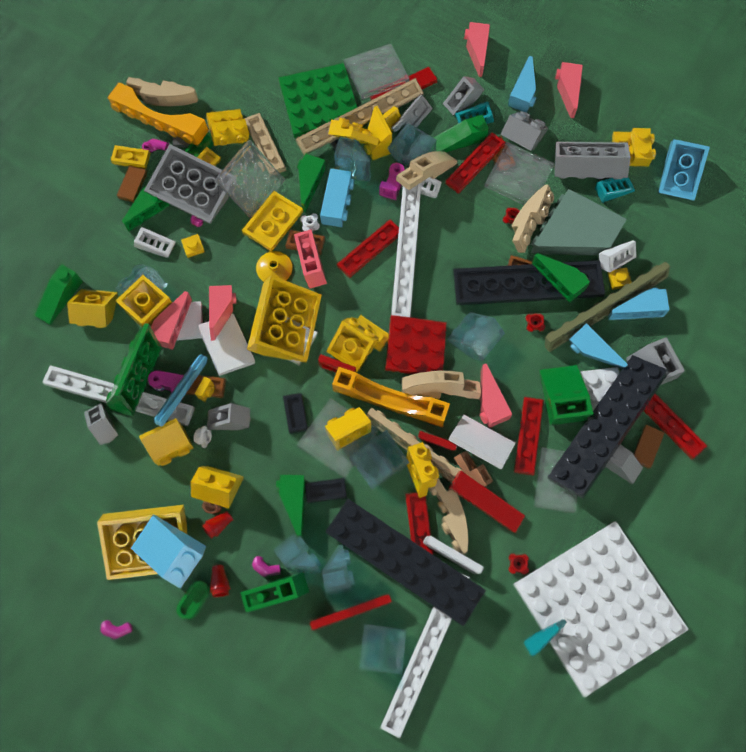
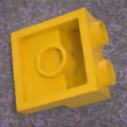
[206,109,249,146]
[328,118,379,146]
[612,128,656,167]
[326,317,379,372]
[406,442,439,498]

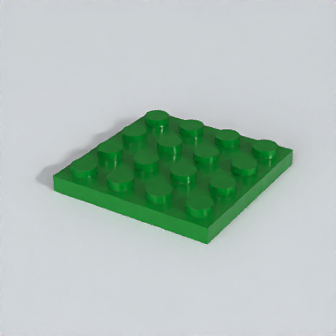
[278,63,357,138]

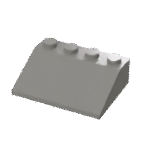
[144,144,236,224]

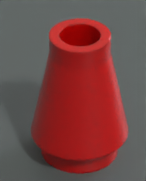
[202,511,233,539]
[210,565,231,598]

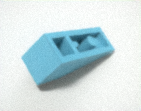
[508,56,537,113]
[608,288,669,320]
[569,323,628,369]

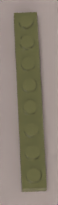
[545,262,671,352]

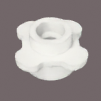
[300,214,320,232]
[194,426,212,448]

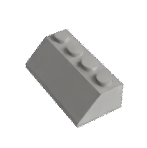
[554,142,631,179]

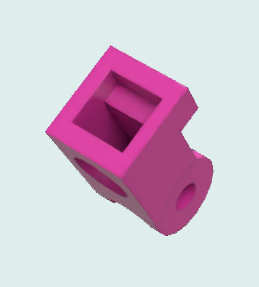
[379,163,405,200]
[148,371,184,399]

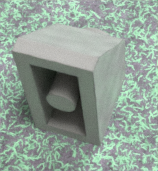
[443,76,484,116]
[84,403,118,445]
[207,403,251,430]
[605,445,643,484]

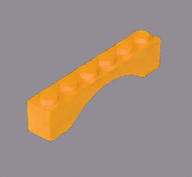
[107,82,209,146]
[332,367,450,427]

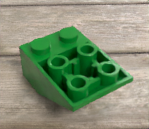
[539,365,593,425]

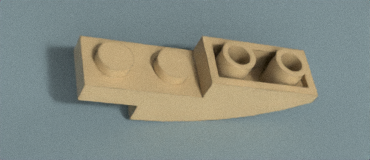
[126,77,198,106]
[396,151,458,190]
[512,185,554,253]
[402,371,481,399]
[428,478,468,555]

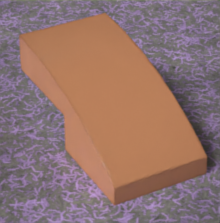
[454,451,493,487]

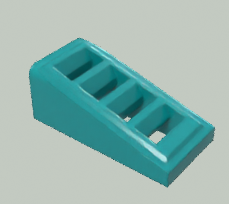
[455,102,494,124]
[595,177,635,203]
[523,619,567,657]

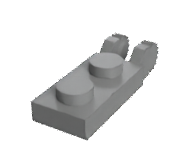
[392,95,432,140]

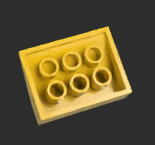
[247,275,322,363]
[97,505,187,580]

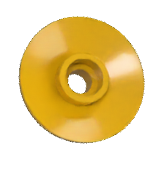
[256,251,293,282]

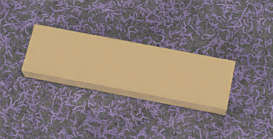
[244,113,286,177]

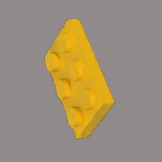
[242,191,303,252]

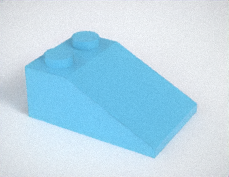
[658,139,710,201]
[131,514,206,588]

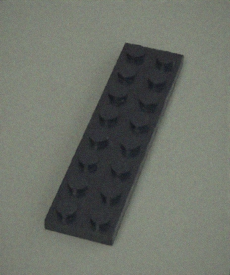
[453,260,605,306]
[548,355,668,499]
[325,499,486,627]

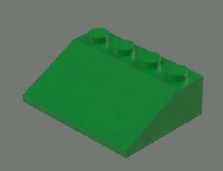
[106,323,162,416]

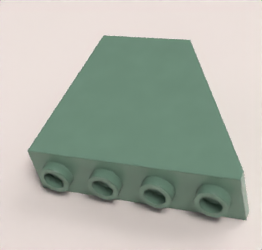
[531,189,627,255]

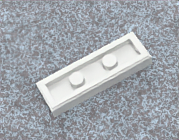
[423,536,484,574]

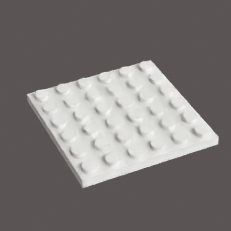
[513,521,689,697]

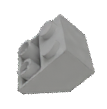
[500,111,548,151]
[626,337,685,385]

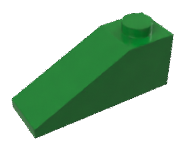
[432,115,488,152]
[297,153,326,213]
[122,187,171,232]
[532,253,590,303]
[34,264,83,325]
[276,474,306,538]
[240,572,310,612]

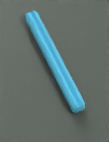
[154,354,208,427]

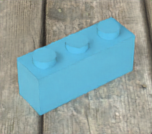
[320,168,355,227]

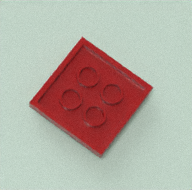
[385,315,447,374]

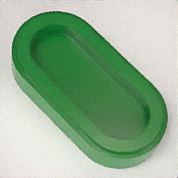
[176,580,210,620]

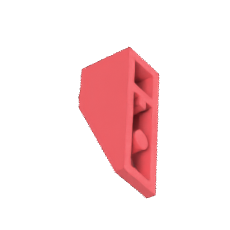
[464,22,490,77]
[555,62,583,118]
[294,229,327,289]
[209,285,237,341]
[150,291,192,350]
[480,364,512,428]

